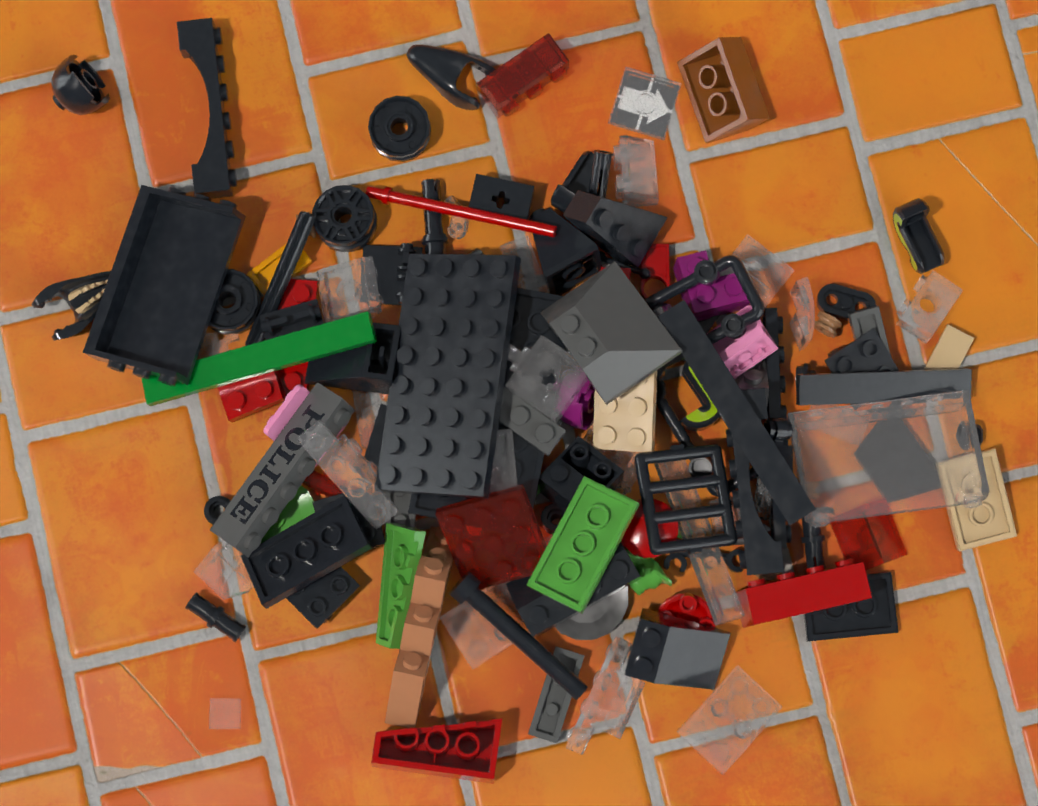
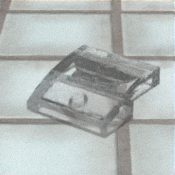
[789,277,815,351]

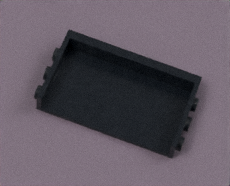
[83,185,246,387]

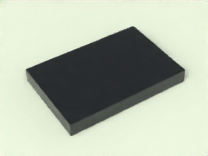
[804,572,898,642]

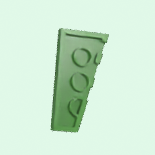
[376,523,426,649]

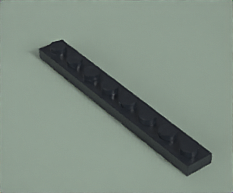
[762,308,792,550]

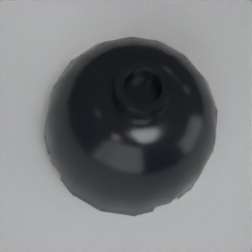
[51,55,110,115]

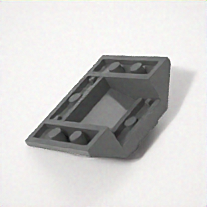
[540,261,683,405]

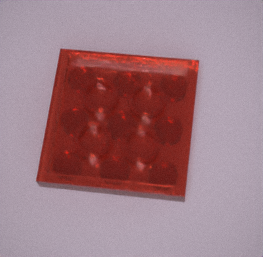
[435,484,547,589]

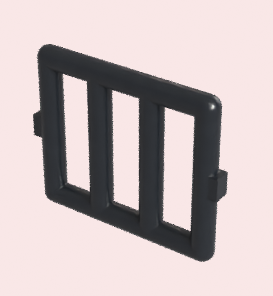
[634,444,738,555]

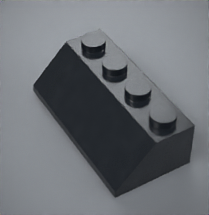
[506,541,642,638]

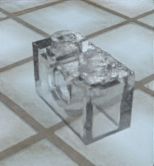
[896,270,963,344]

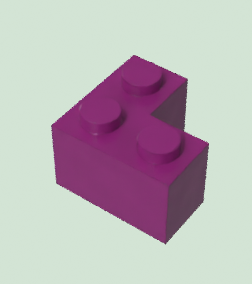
[673,250,749,321]

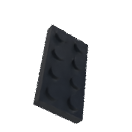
[240,495,372,609]

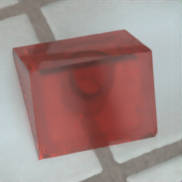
[829,499,908,571]

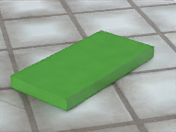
[527,476,639,614]

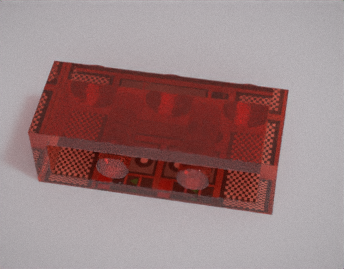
[477,33,569,119]

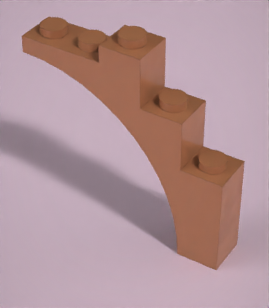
[385,526,460,728]

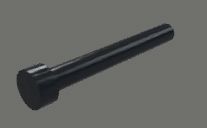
[449,571,588,700]

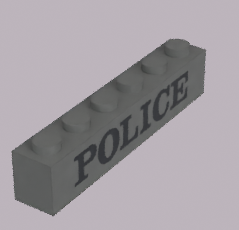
[210,382,355,557]

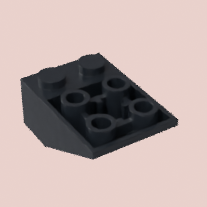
[304,322,401,395]

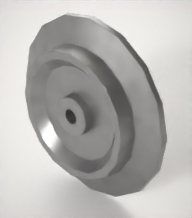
[555,586,628,640]

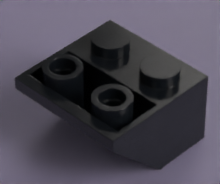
[539,436,624,512]

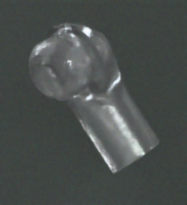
[444,195,470,239]

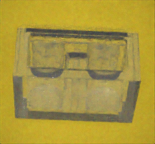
[612,135,659,207]

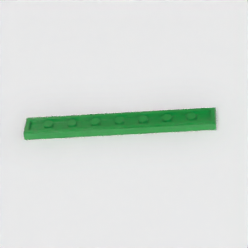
[141,311,377,406]

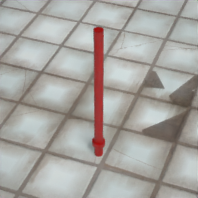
[366,186,557,238]

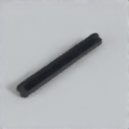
[245,211,316,346]

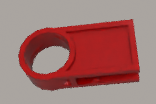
[640,244,670,299]

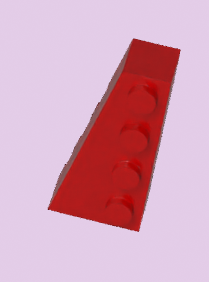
[735,558,872,628]
[371,718,502,784]

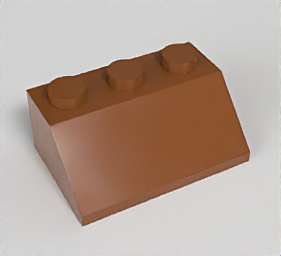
[677,37,770,143]

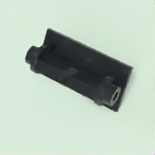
[259,299,324,340]

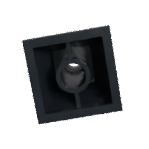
[529,208,603,295]

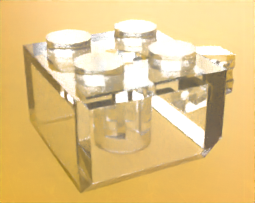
[506,335,588,424]

